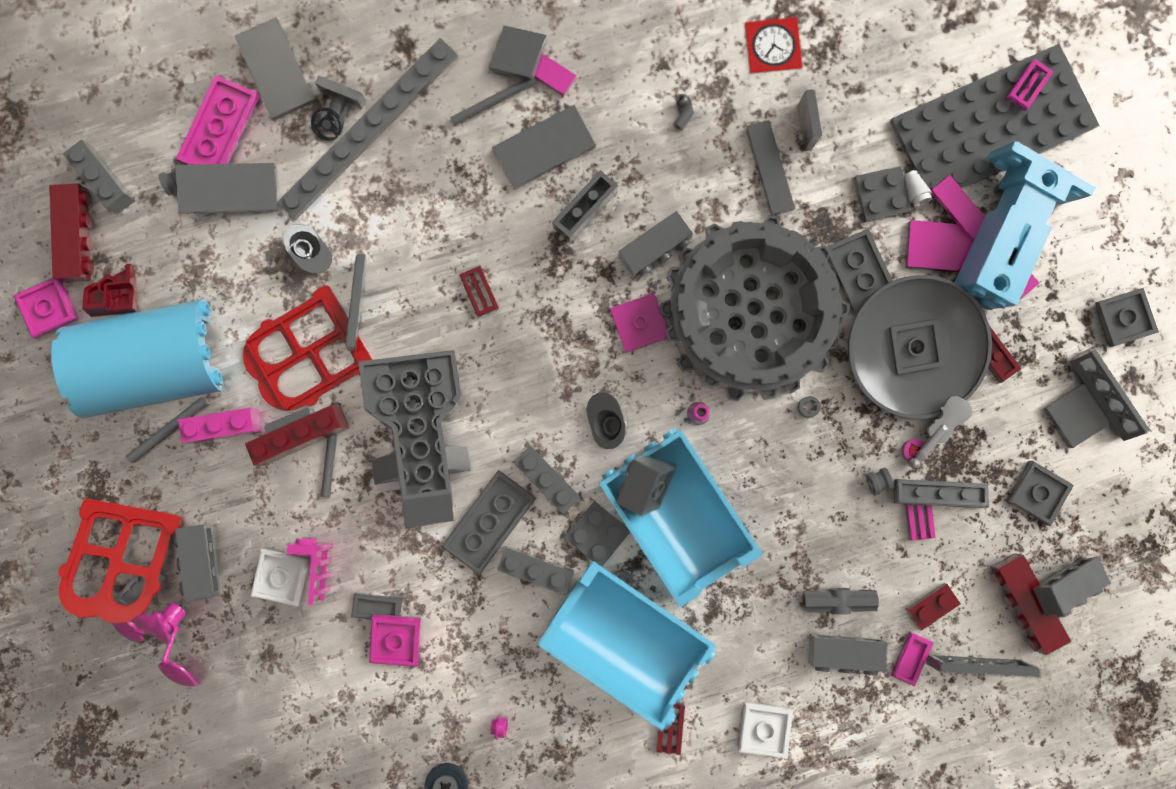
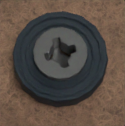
[424,763,468,789]

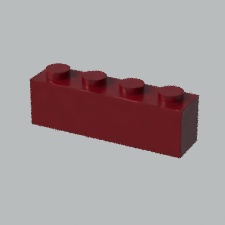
[49,183,94,283]
[245,405,349,466]
[990,553,1072,655]

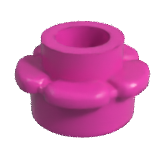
[490,715,508,740]

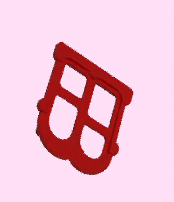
[243,285,373,410]
[58,499,182,624]

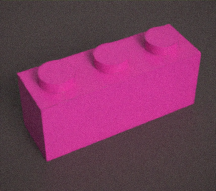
[178,408,261,444]

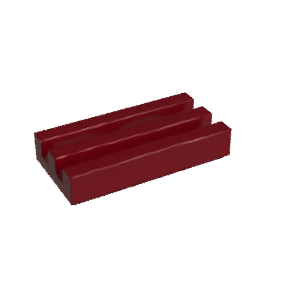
[459,265,499,318]
[656,703,685,755]

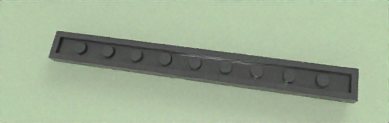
[277,38,458,220]

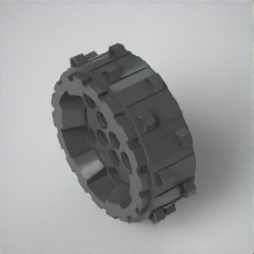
[660,215,849,401]

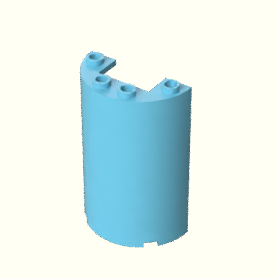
[51,299,223,419]
[599,428,763,607]
[538,561,716,730]

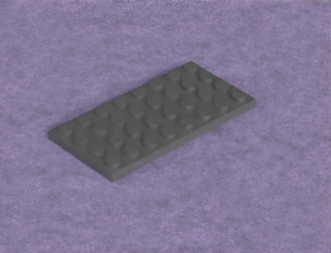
[890,43,1100,204]

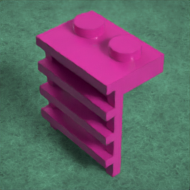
[287,537,333,606]

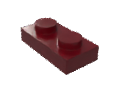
[905,583,961,631]

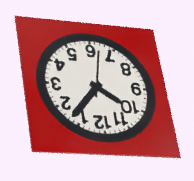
[745,17,803,73]

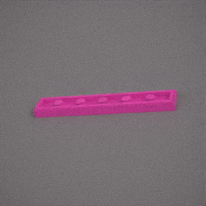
[931,175,1040,298]

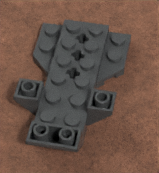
[358,350,470,529]

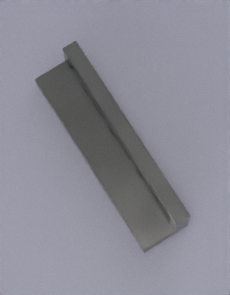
[1070,348,1150,441]

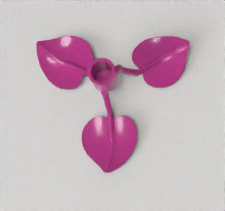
[112,603,200,686]

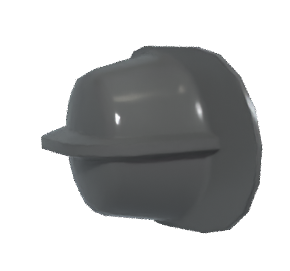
[283,224,332,274]
[586,392,628,449]

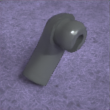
[673,94,694,131]

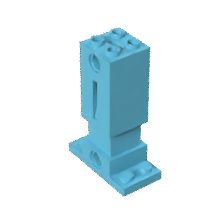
[954,141,1096,310]

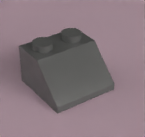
[617,456,677,516]

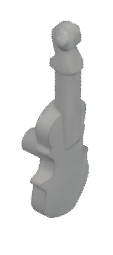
[910,396,972,469]

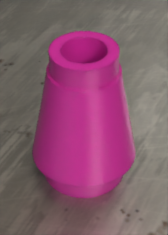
[687,402,711,425]

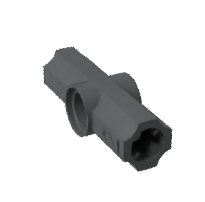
[802,588,879,614]

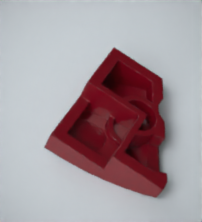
[82,264,137,317]

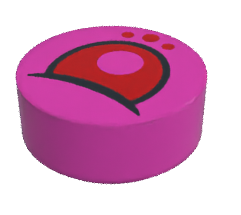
[902,439,925,462]

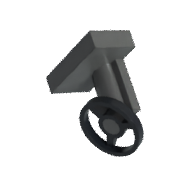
[311,75,366,141]

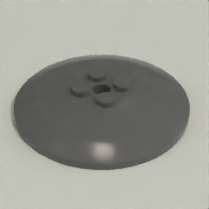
[848,275,992,419]

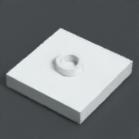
[251,548,310,606]
[738,702,793,759]

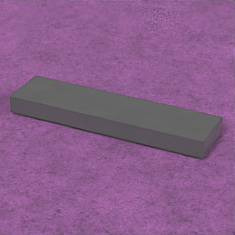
[746,120,795,216]
[345,253,367,352]
[894,479,989,508]

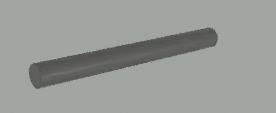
[450,78,537,126]
[126,397,208,463]
[321,402,341,498]

